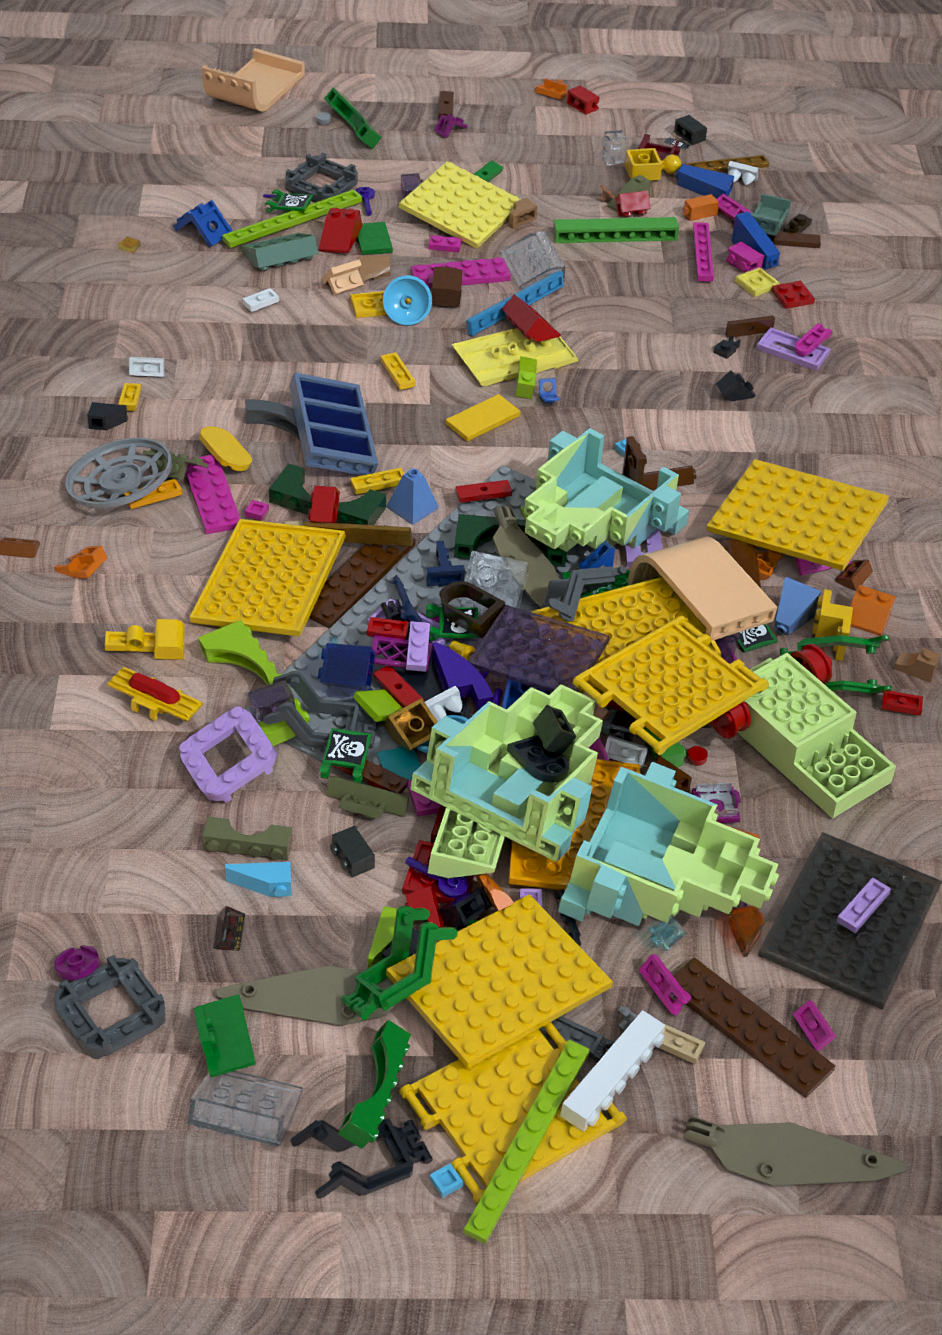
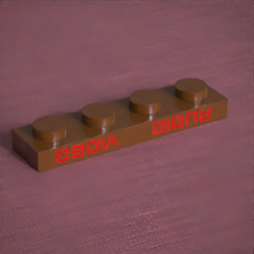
[331,760,409,794]

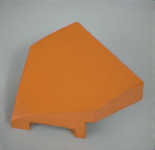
[535,78,567,100]

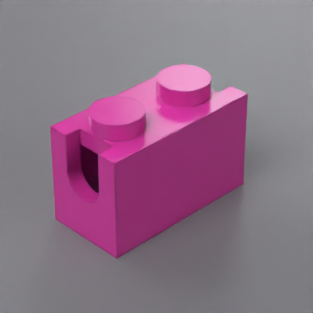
[726,242,764,273]

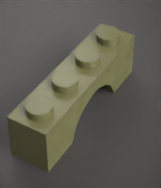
[202,816,293,860]

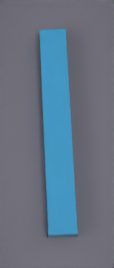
[466,271,564,336]

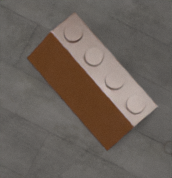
[720,539,762,589]

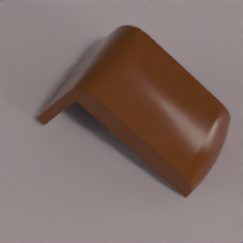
[431,266,463,307]

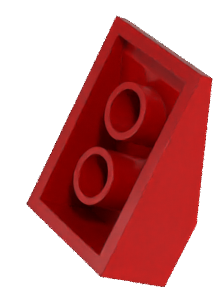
[319,208,363,253]

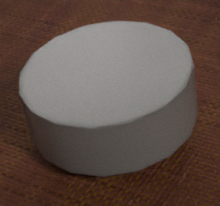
[316,112,331,125]

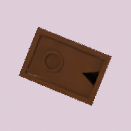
[622,436,697,491]

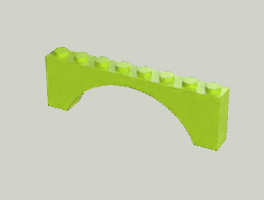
[198,620,310,746]

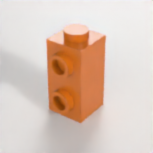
[683,194,719,221]

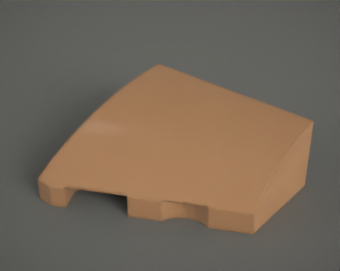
[358,255,391,284]

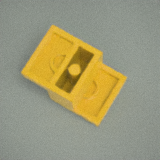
[812,589,853,661]

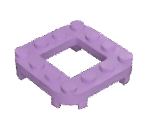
[179,706,278,803]

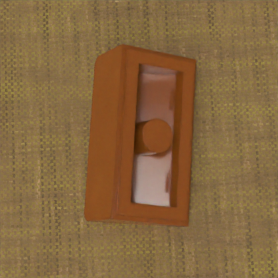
[0,537,40,558]
[836,560,873,591]

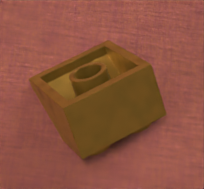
[384,698,438,751]

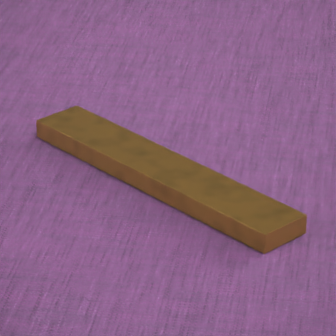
[681,155,769,172]
[302,522,413,546]

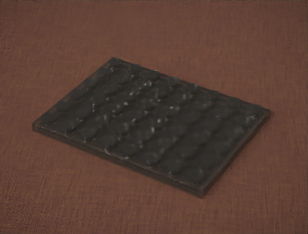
[758,832,942,1010]

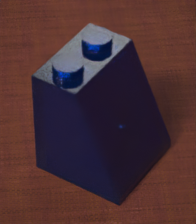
[318,643,376,691]

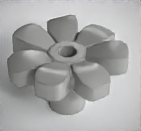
[618,1005,637,1030]

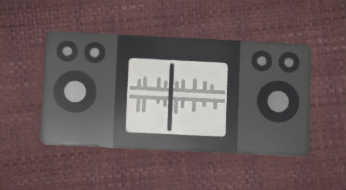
[664,137,691,150]

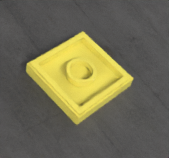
[735,267,780,297]

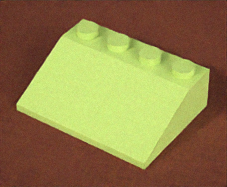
[428,807,505,878]

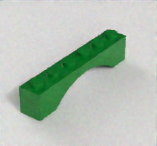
[324,87,382,149]
[338,1020,411,1149]

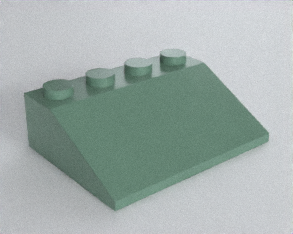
[240,233,318,270]

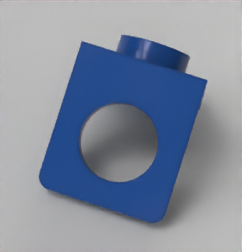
[539,378,560,403]

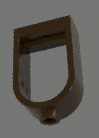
[439,581,506,638]

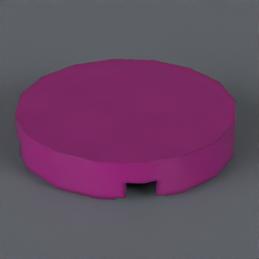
[54,945,100,980]

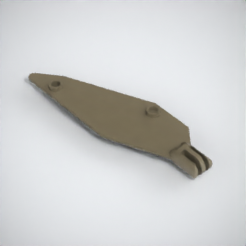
[492,506,564,609]
[216,965,396,1026]
[683,1115,907,1186]

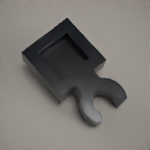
[713,336,741,359]

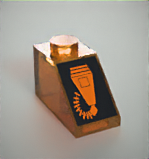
[729,905,765,957]

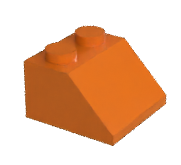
[850,585,896,636]

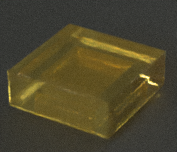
[118,236,141,253]

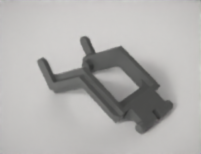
[522,566,627,624]
[263,670,378,749]

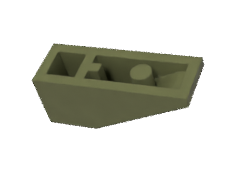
[608,175,651,212]

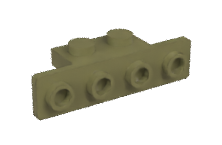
[143,449,208,480]
[326,775,409,819]

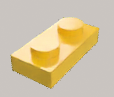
[118,383,142,411]

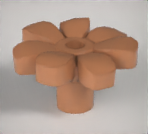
[599,184,615,202]

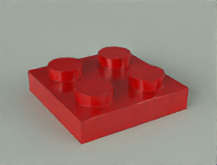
[772,281,815,309]

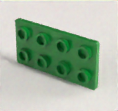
[194,995,256,1077]

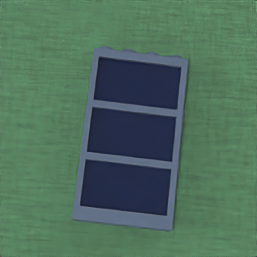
[289,372,378,475]

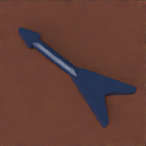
[392,575,423,622]

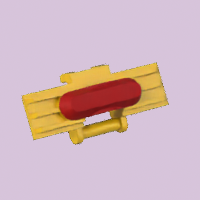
[107,666,203,722]

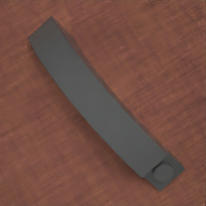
[245,399,320,447]

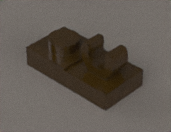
[783,214,812,233]

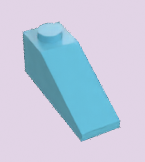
[225,862,292,897]

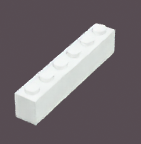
[560,1010,666,1132]

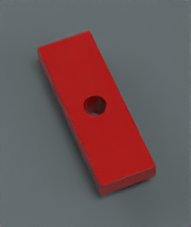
[455,480,512,503]
[373,666,425,708]

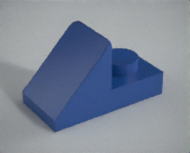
[578,540,615,569]

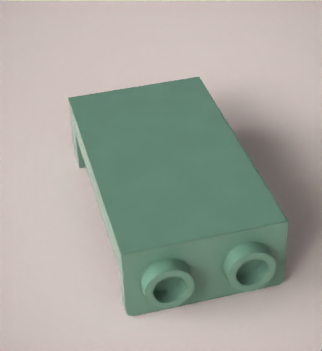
[750,194,791,236]

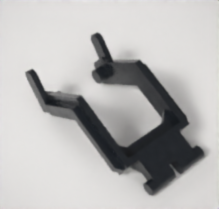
[290,1118,433,1199]

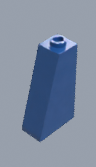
[676,164,734,199]
[731,211,780,270]

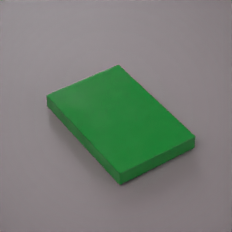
[357,222,393,255]

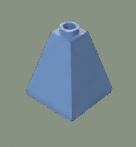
[387,468,438,525]
[775,577,821,635]

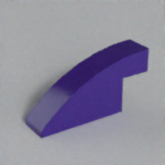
[432,642,494,711]

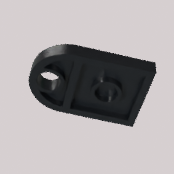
[507,735,569,782]

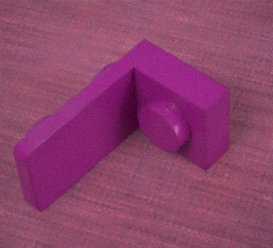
[434,114,468,138]

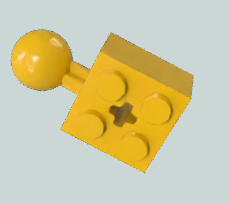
[625,148,681,181]

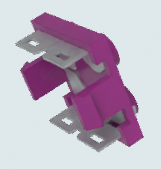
[692,782,741,823]

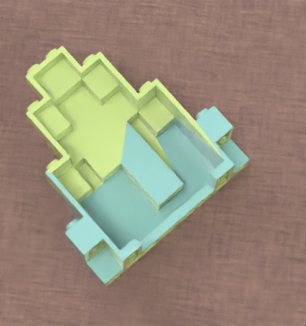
[524,428,689,552]
[411,684,603,862]
[558,762,779,926]

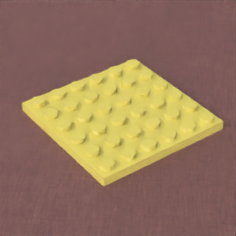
[399,161,521,249]

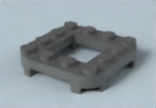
[285,153,358,202]
[54,955,165,1059]

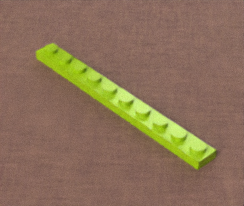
[222,189,362,248]
[463,1040,590,1244]

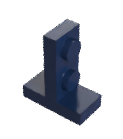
[426,541,465,586]

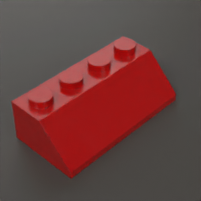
[502,294,561,342]

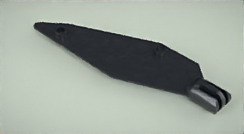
[380,599,472,719]

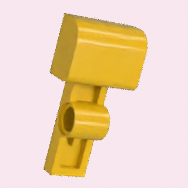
[105,619,185,660]

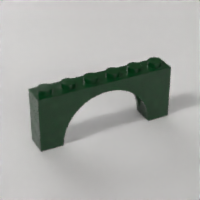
[269,463,386,525]
[454,514,567,567]

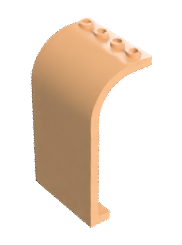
[202,48,305,112]
[627,537,777,641]

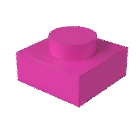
[245,500,269,521]

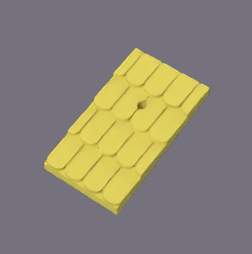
[452,328,578,386]

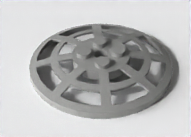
[65,438,172,508]

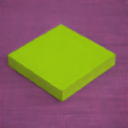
[353,689,402,722]

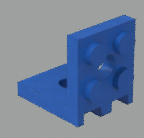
[173,200,233,248]

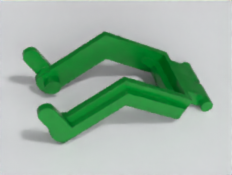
[780,635,892,695]
[341,906,458,1020]

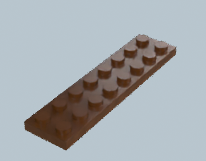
[309,525,416,628]
[673,957,836,1098]

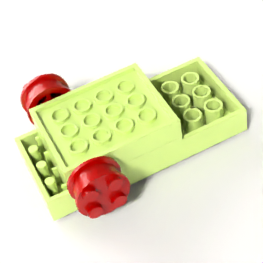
[708,644,896,819]

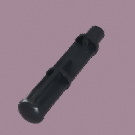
[554,889,581,946]

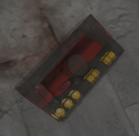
[213,906,245,951]

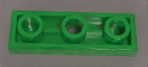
[473,160,503,182]

